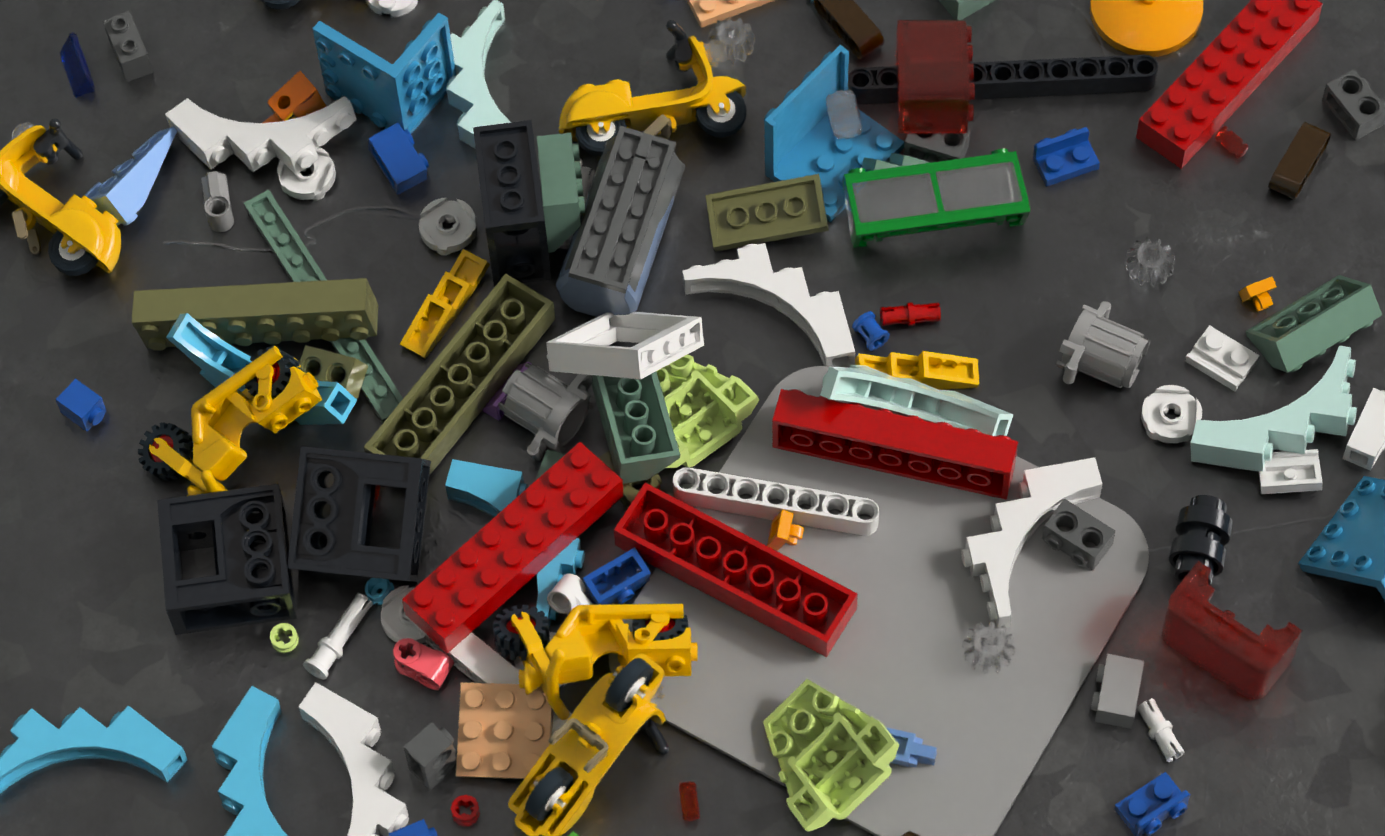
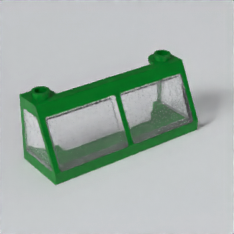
[842,149,1030,248]

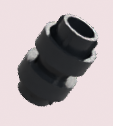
[1169,495,1233,587]

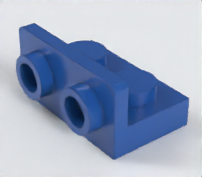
[1033,127,1100,187]
[1114,772,1190,836]

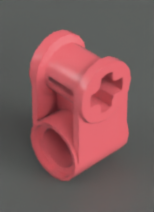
[393,638,454,690]

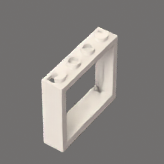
[546,312,704,379]

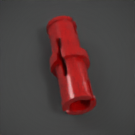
[880,302,941,326]

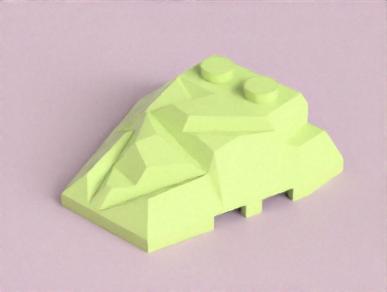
[656,354,759,468]
[763,679,899,832]

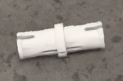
[1137,699,1185,762]

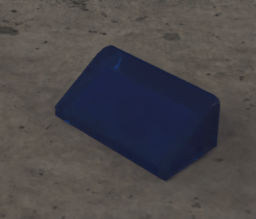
[60,32,95,97]

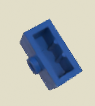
[368,123,429,195]
[582,547,651,605]

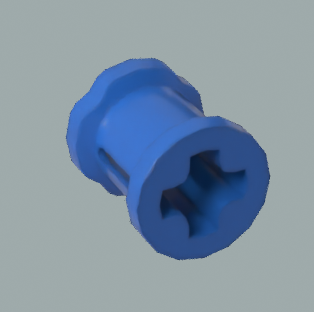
[852,311,890,351]

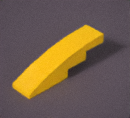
[400,249,490,359]
[855,351,979,390]

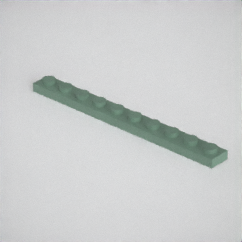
[244,190,403,424]

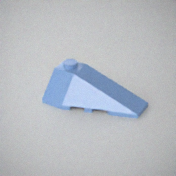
[85,126,177,226]

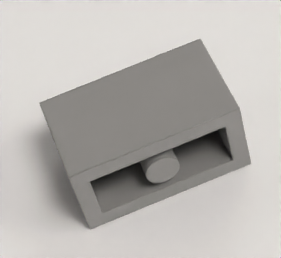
[1091,654,1144,729]

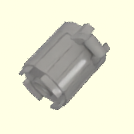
[1056,301,1150,388]
[498,363,596,461]

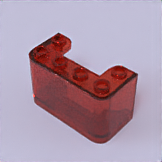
[896,20,975,133]
[1162,561,1303,700]

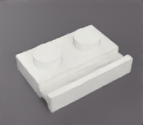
[1185,325,1260,392]
[1259,449,1322,494]

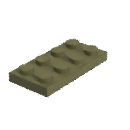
[705,174,829,252]

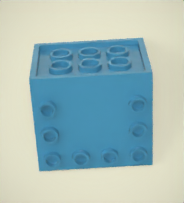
[312,12,457,134]
[764,45,904,223]
[1298,476,1385,600]

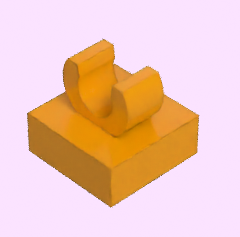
[1238,276,1277,312]
[767,510,804,551]

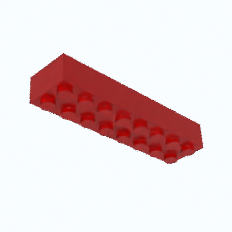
[1136,0,1323,169]
[772,389,1018,500]
[402,442,624,654]
[614,482,858,658]

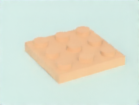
[456,683,554,779]

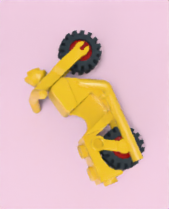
[138,346,322,496]
[493,603,698,720]

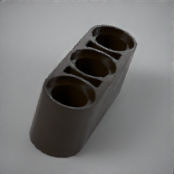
[813,0,885,59]
[1268,122,1331,200]

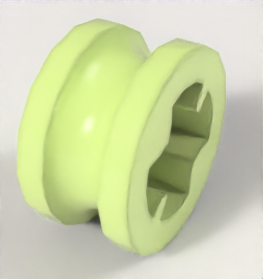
[270,623,299,653]

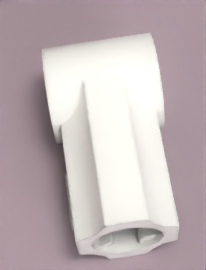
[547,573,594,615]

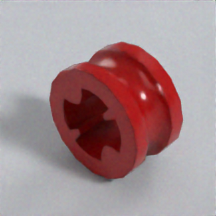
[451,795,480,827]

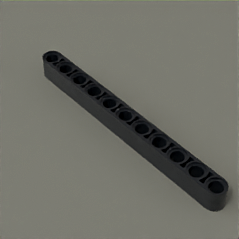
[848,55,1158,105]

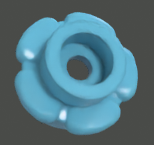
[365,577,394,605]

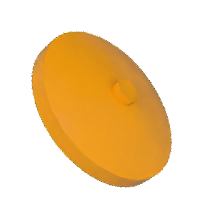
[1090,0,1203,57]

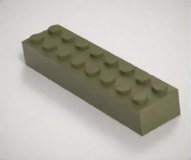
[364,274,555,474]
[132,278,378,350]

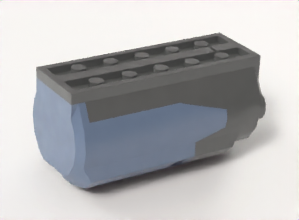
[556,126,685,321]

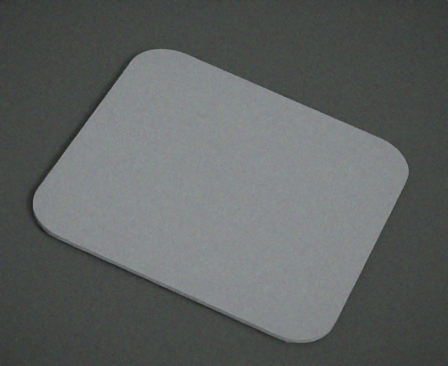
[609,366,1149,836]

